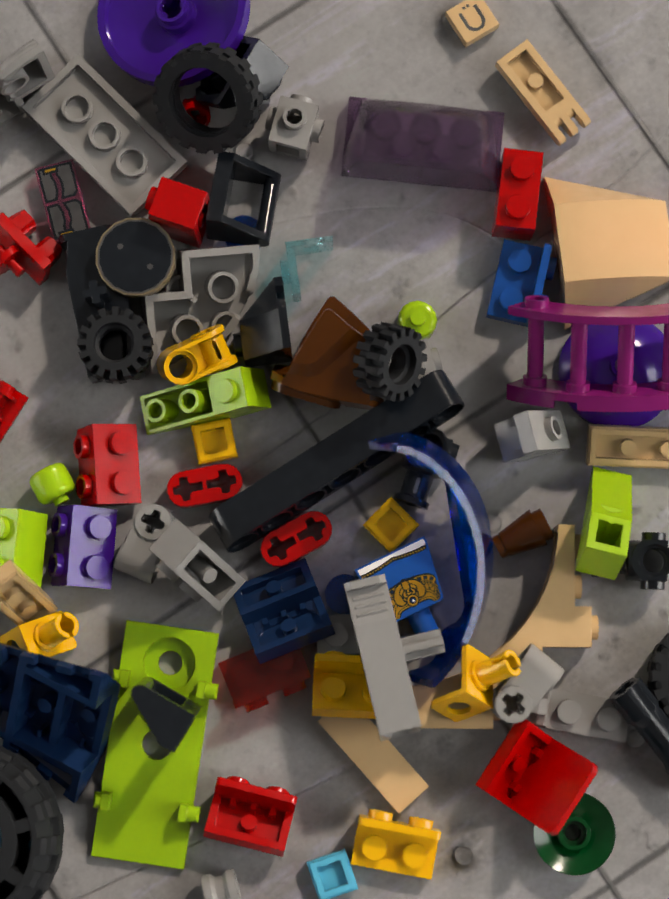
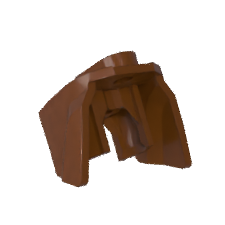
[271,296,384,410]

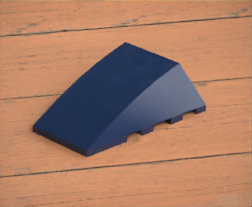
[0,643,121,803]

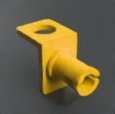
[0,611,79,657]
[431,644,521,722]

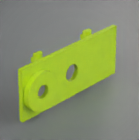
[91,620,219,870]

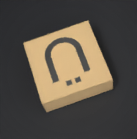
[445,0,499,48]

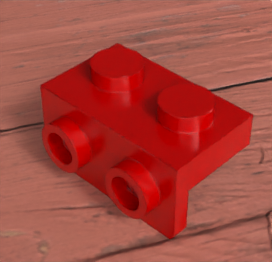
[73,424,142,507]
[203,776,297,857]

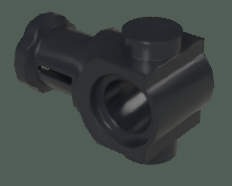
[393,428,460,510]
[591,532,669,590]

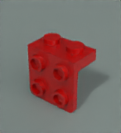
[475,719,598,836]

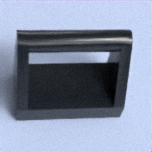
[206,152,281,247]
[131,677,202,753]

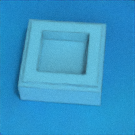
[306,848,358,899]

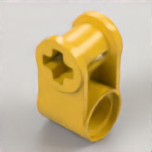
[156,324,238,385]

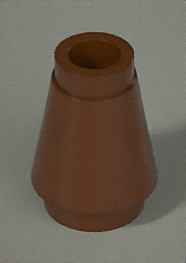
[492,508,555,559]

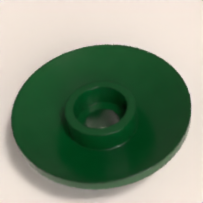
[533,793,616,875]

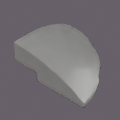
[0,39,56,128]
[140,244,260,374]

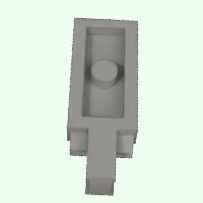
[516,688,629,743]

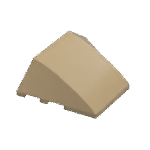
[543,177,669,331]

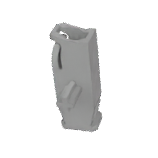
[344,574,446,741]

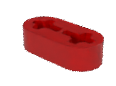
[167,464,243,508]
[261,511,332,568]

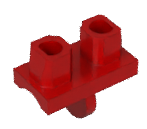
[0,210,62,286]

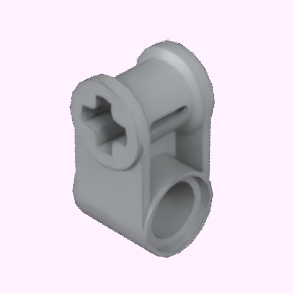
[114,504,175,584]
[491,643,565,723]

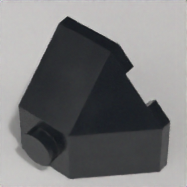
[195,36,289,109]
[233,276,293,367]

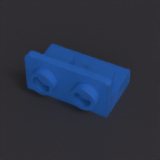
[486,239,557,327]

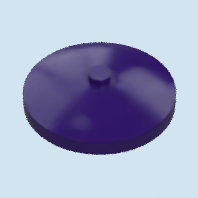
[97,0,250,87]

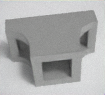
[494,410,571,463]

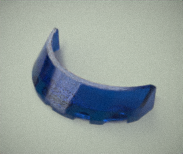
[368,432,494,688]

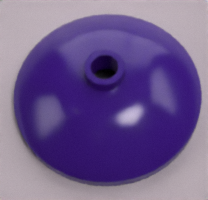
[558,324,664,426]

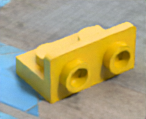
[312,651,375,719]
[350,808,441,880]

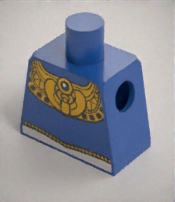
[354,536,444,634]

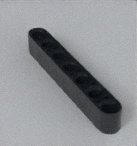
[209,370,464,553]

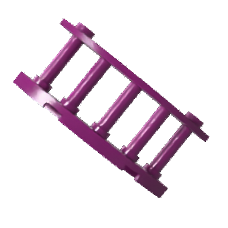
[506,295,669,412]

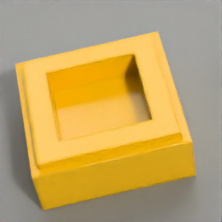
[191,418,238,466]
[363,497,419,553]

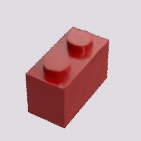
[491,148,544,241]
[145,177,210,248]

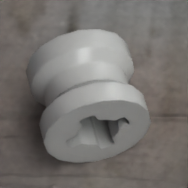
[201,868,241,899]

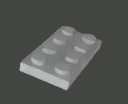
[22,54,188,218]

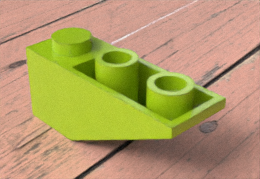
[139,366,272,435]
[575,466,632,580]

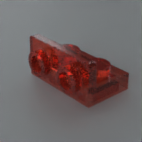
[218,648,312,713]

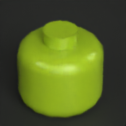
[397,301,437,340]
[29,462,75,507]

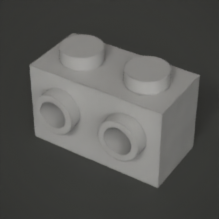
[149,518,246,611]

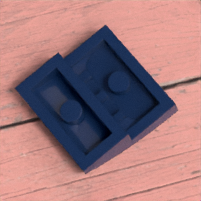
[233,558,336,664]

